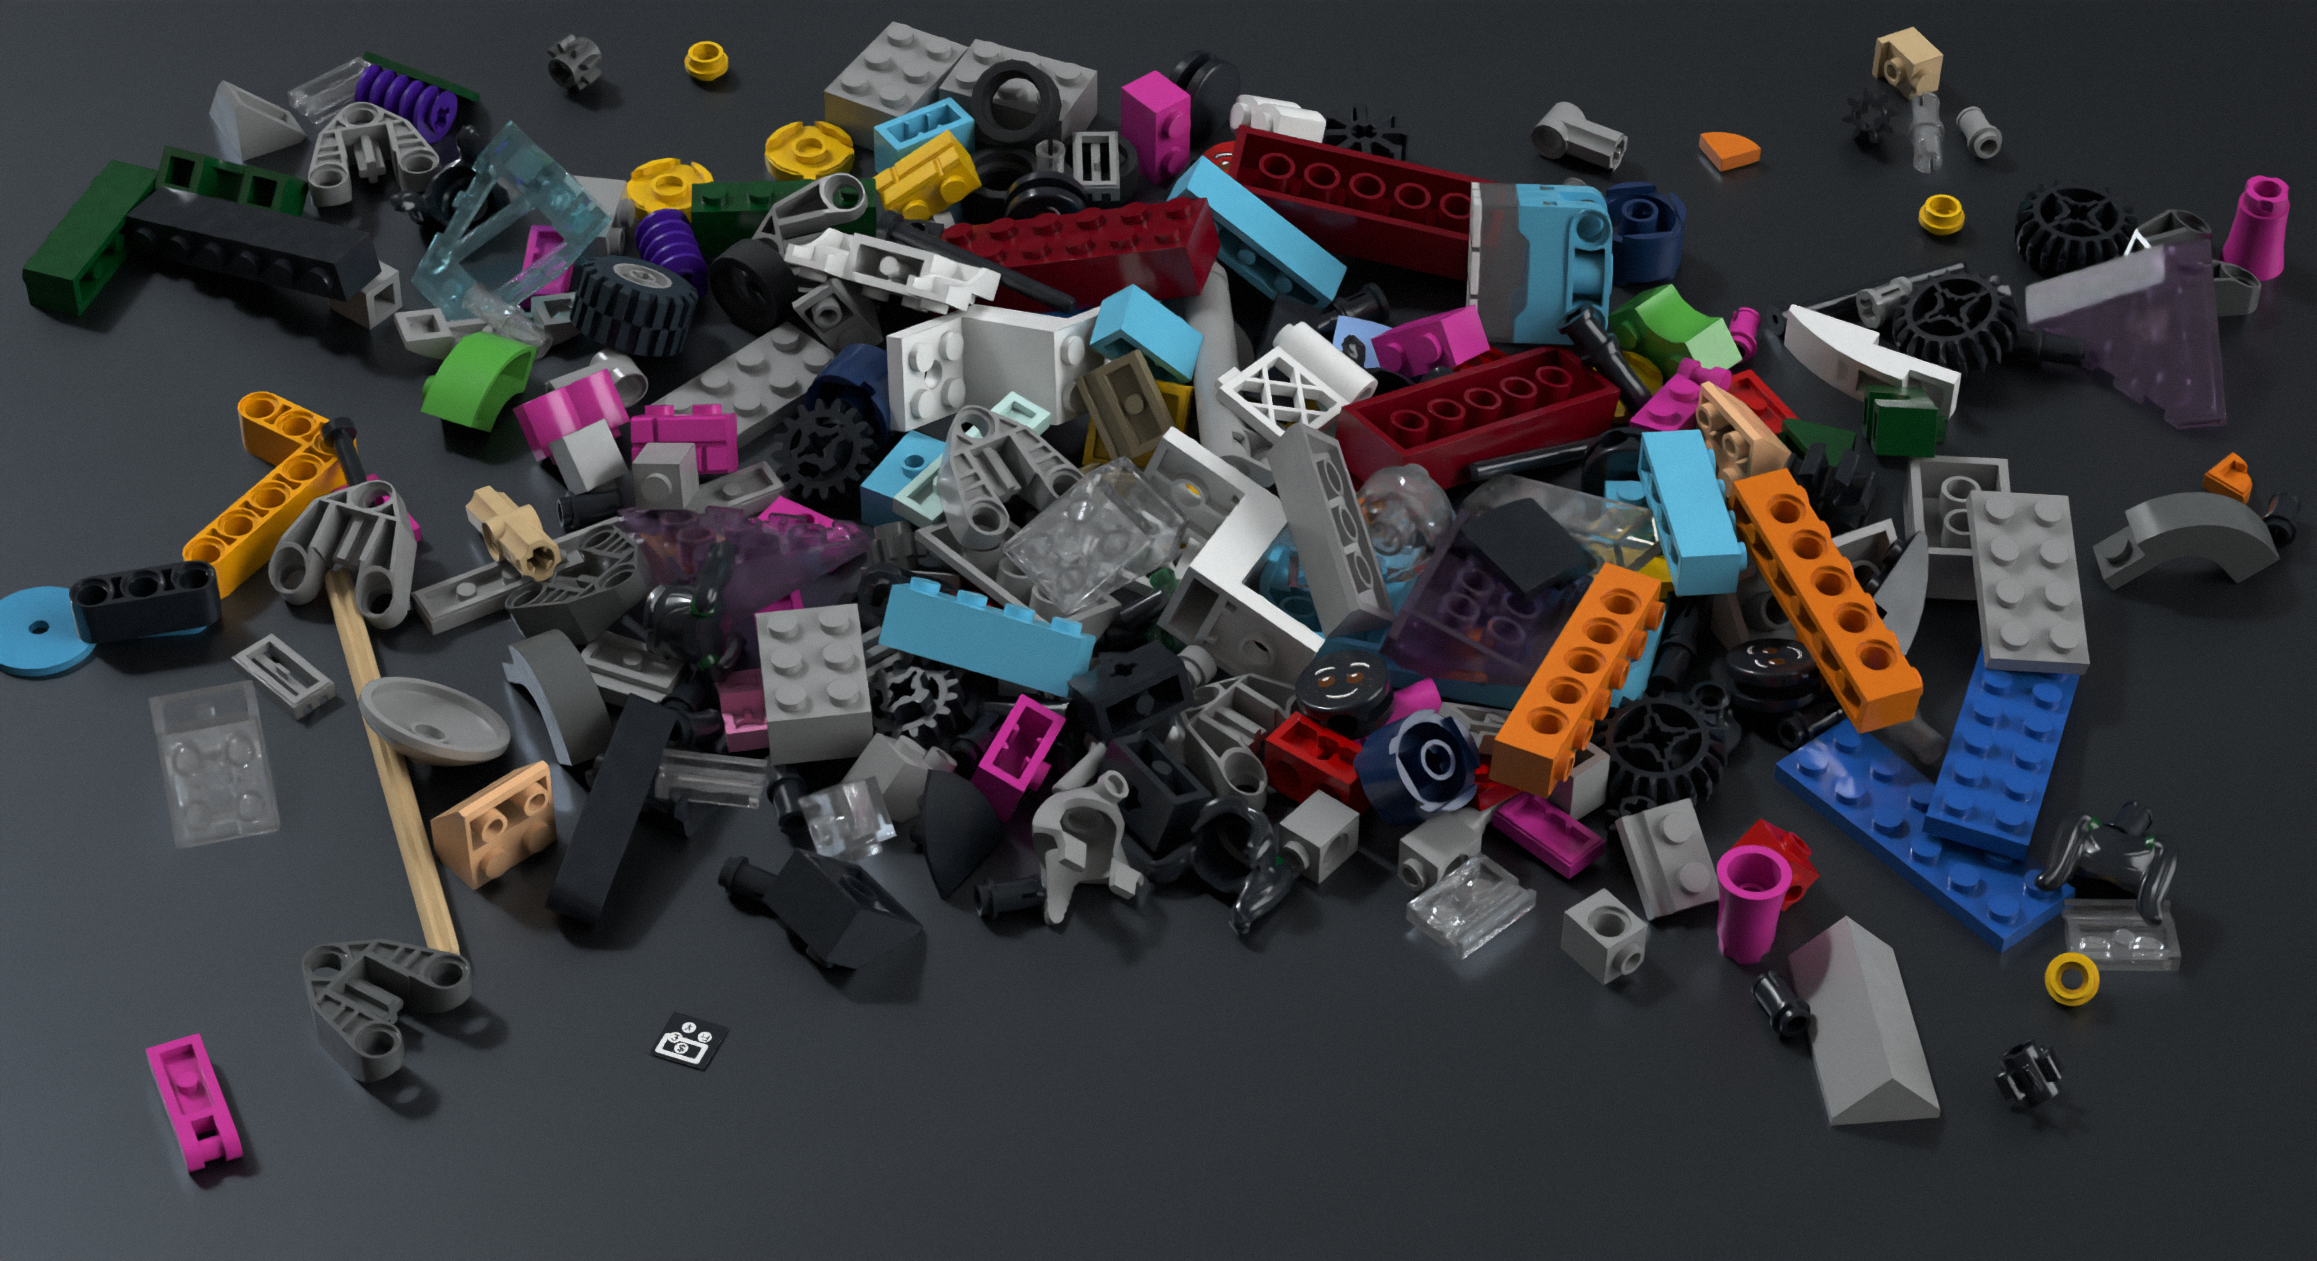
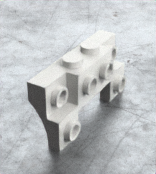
[784,228,1001,315]

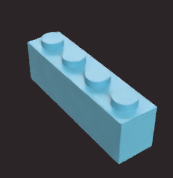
[1166,155,1347,310]
[1638,429,1747,596]
[878,577,1096,698]

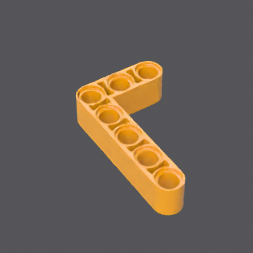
[182,392,358,600]

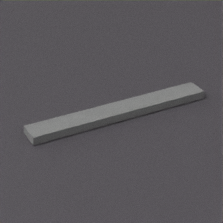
[411,461,788,635]

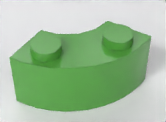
[1608,284,1743,380]
[420,331,538,433]

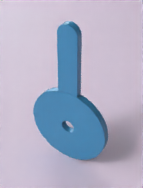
[0,586,206,676]

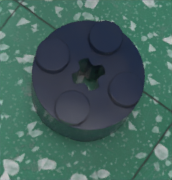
[1604,182,1686,286]
[805,343,897,455]
[1353,709,1481,827]

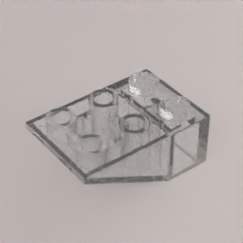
[1001,455,1190,616]
[149,679,281,850]

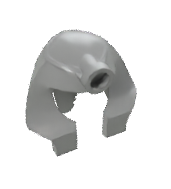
[1032,770,1144,925]

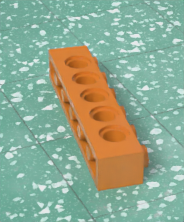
[1727,468,1923,734]
[1489,562,1665,799]

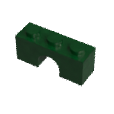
[154,145,309,217]
[1862,385,1945,458]

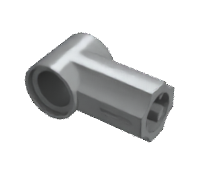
[1530,102,1628,172]
[544,347,648,408]

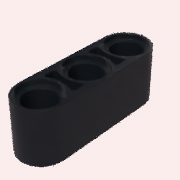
[69,560,222,644]

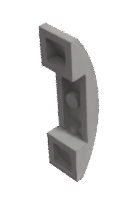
[394,292,581,360]

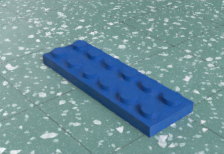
[1922,645,2080,861]
[1773,718,2076,954]

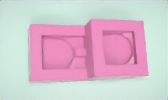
[715,668,769,753]

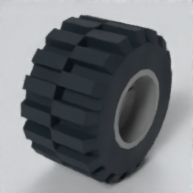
[569,256,698,357]

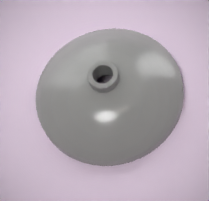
[358,677,511,767]

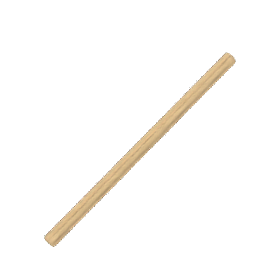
[324,567,460,955]

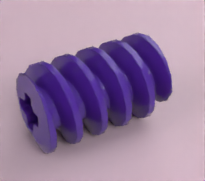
[354,64,458,144]
[635,208,708,301]

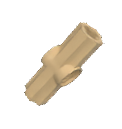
[465,486,562,582]

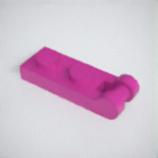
[1629,357,1731,432]
[146,1033,243,1173]

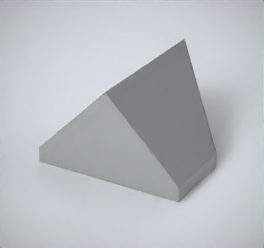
[209,80,307,161]

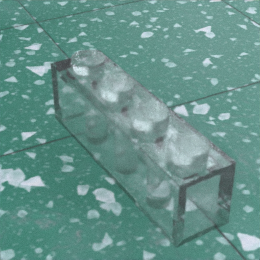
[1463,474,1661,575]

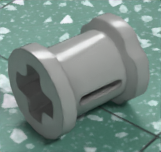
[1856,276,1912,329]

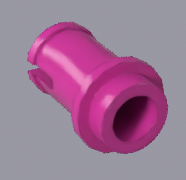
[1729,307,1761,363]

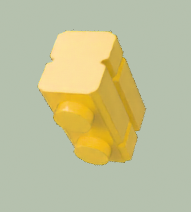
[872,129,982,221]

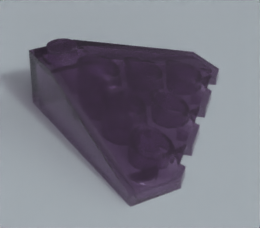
[2025,239,2227,430]
[617,505,872,626]

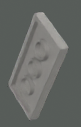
[651,321,837,449]
[1966,490,2090,675]

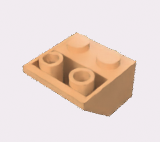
[1695,381,1792,498]
[430,760,557,891]

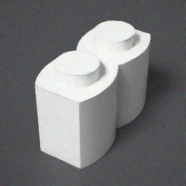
[1229,94,1326,143]

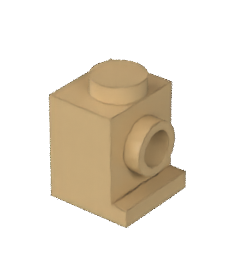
[1872,27,1943,100]

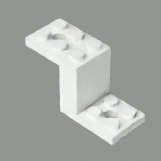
[886,304,1111,432]
[1131,426,1325,686]

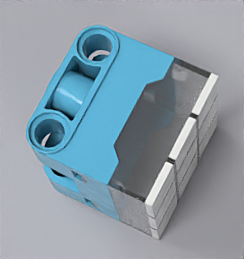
[1466,182,1613,345]

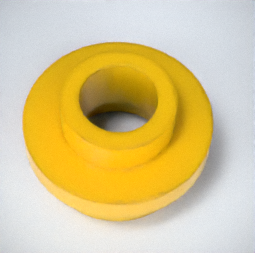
[684,41,729,81]
[1918,194,1965,236]
[2045,952,2100,1007]

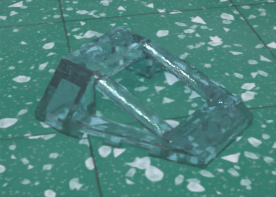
[411,120,613,321]

